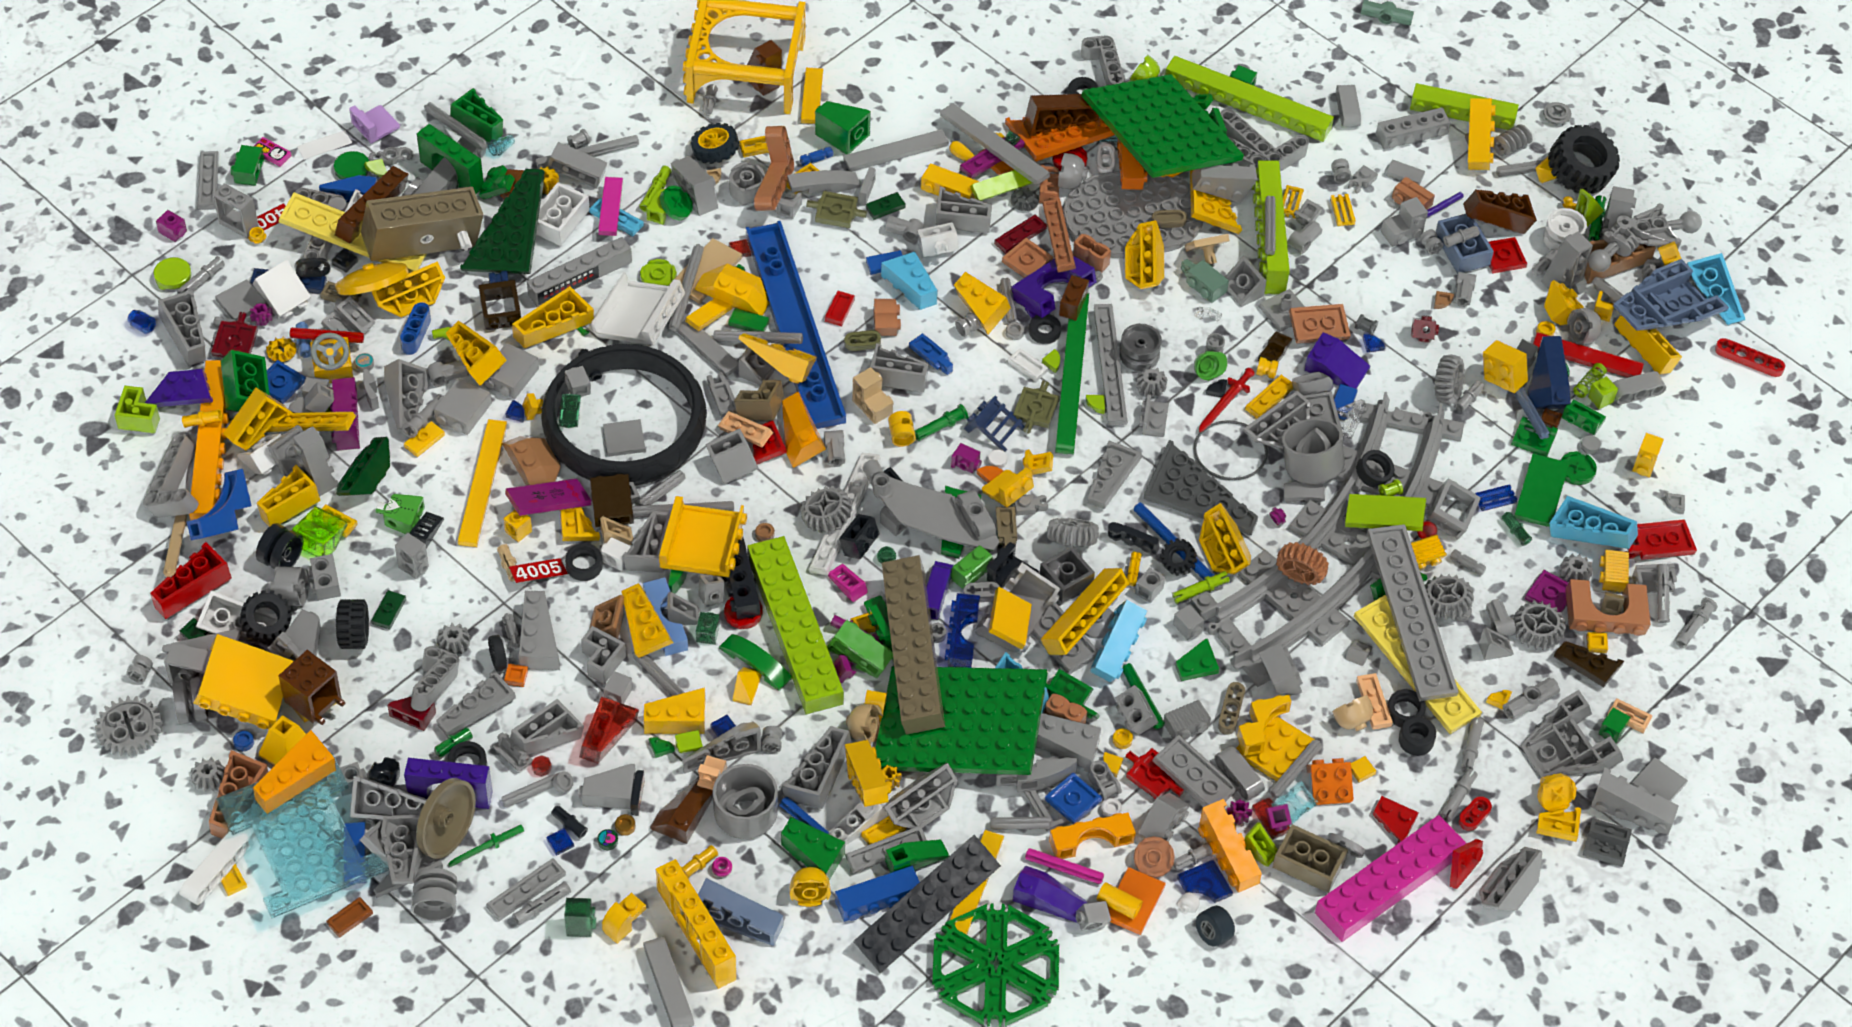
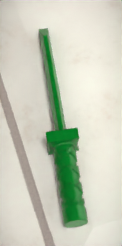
[448,824,524,867]

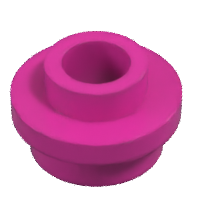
[712,857,732,877]

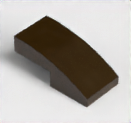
[1258,331,1293,362]

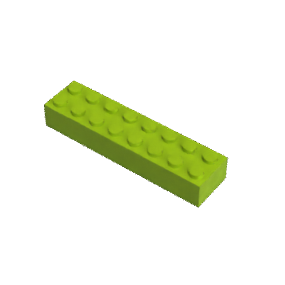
[1251,160,1290,294]

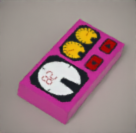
[254,137,292,167]

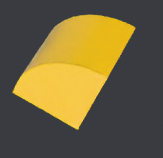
[864,690,887,722]

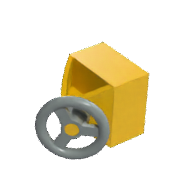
[310,333,354,384]

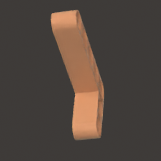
[754,126,794,211]

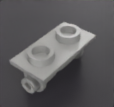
[492,732,534,772]

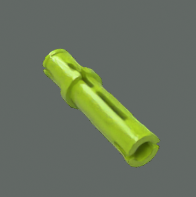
[639,166,672,212]
[1172,571,1230,604]

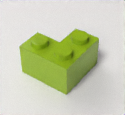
[114,385,160,433]

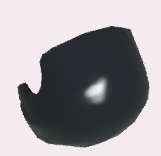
[368,757,400,786]

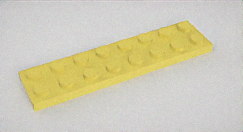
[279,192,427,273]
[1353,595,1482,734]

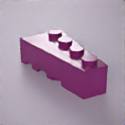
[329,377,360,451]

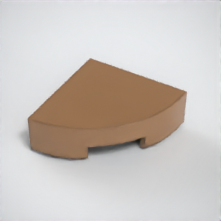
[1434,291,1454,309]

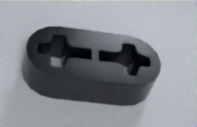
[294,258,331,277]

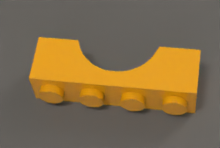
[1049,812,1136,859]

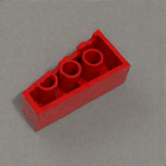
[150,542,232,619]

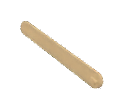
[163,514,188,577]

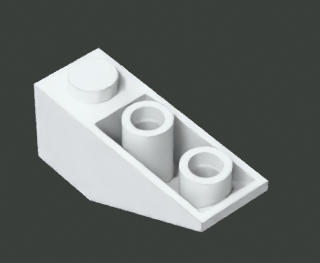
[829,801,888,845]

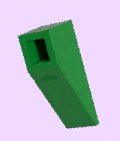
[885,839,950,873]

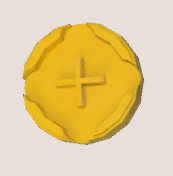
[1537,773,1577,812]

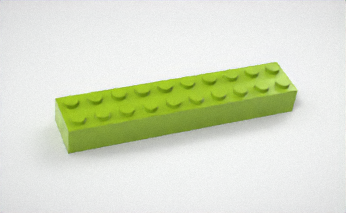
[747,536,844,715]

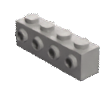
[1376,108,1451,149]

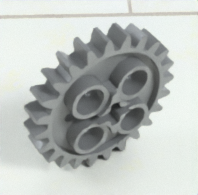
[95,696,163,756]

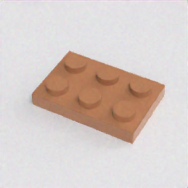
[1289,304,1351,344]

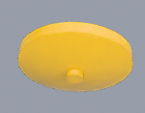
[335,263,409,295]

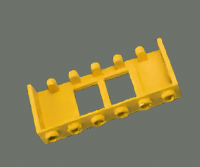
[655,859,736,989]

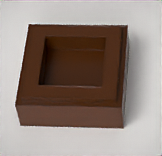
[1541,408,1563,428]

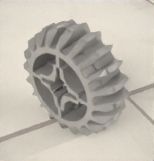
[1434,354,1465,405]
[800,486,852,533]
[1047,518,1099,547]
[1424,574,1474,621]
[1513,600,1566,650]

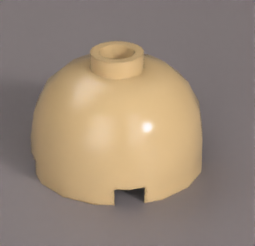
[1332,695,1373,732]
[846,704,883,745]

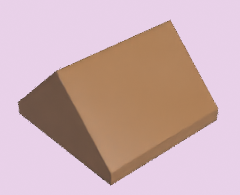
[589,595,625,639]

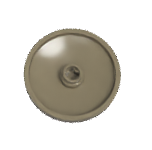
[416,778,476,859]

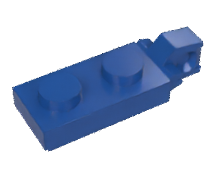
[909,333,953,375]

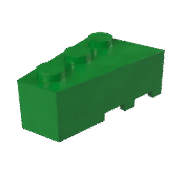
[781,817,845,880]

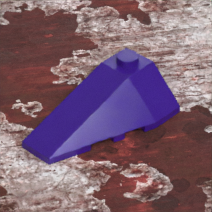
[1012,866,1089,923]

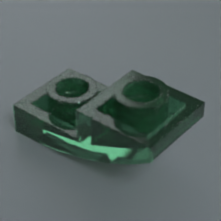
[559,394,581,428]

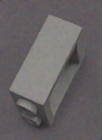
[213,183,259,238]
[1425,478,1481,540]

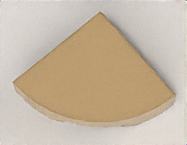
[706,168,721,184]

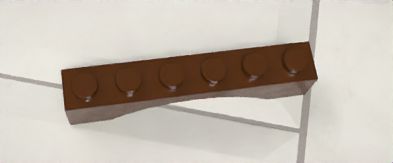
[335,166,409,244]

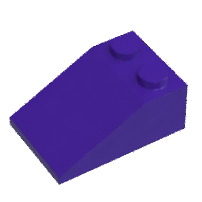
[1304,332,1370,389]

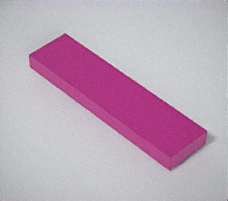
[598,177,623,236]

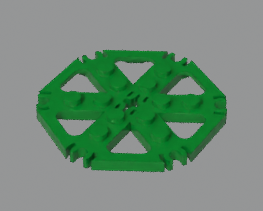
[932,903,1059,1027]

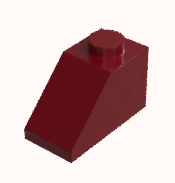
[387,696,436,731]

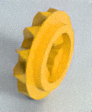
[266,336,297,362]

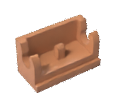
[1039,165,1059,204]

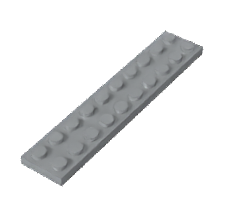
[1367,524,1459,701]

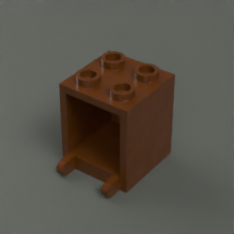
[278,649,346,725]

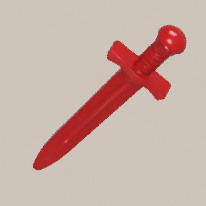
[1199,368,1255,432]

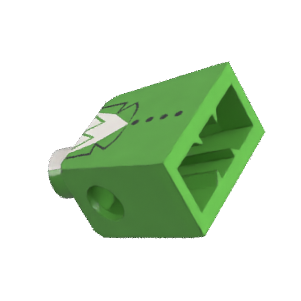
[376,494,425,534]

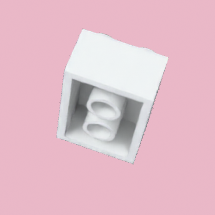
[536,182,589,246]

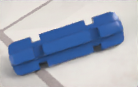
[800,146,834,166]

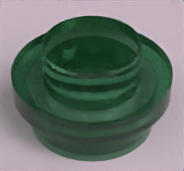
[877,546,896,564]

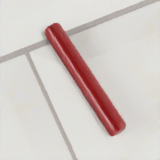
[289,327,364,343]

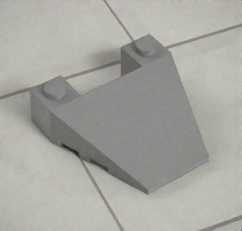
[1521,690,1624,777]

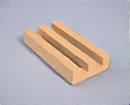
[1607,698,1653,734]

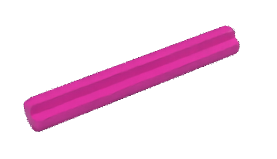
[1025,848,1104,885]

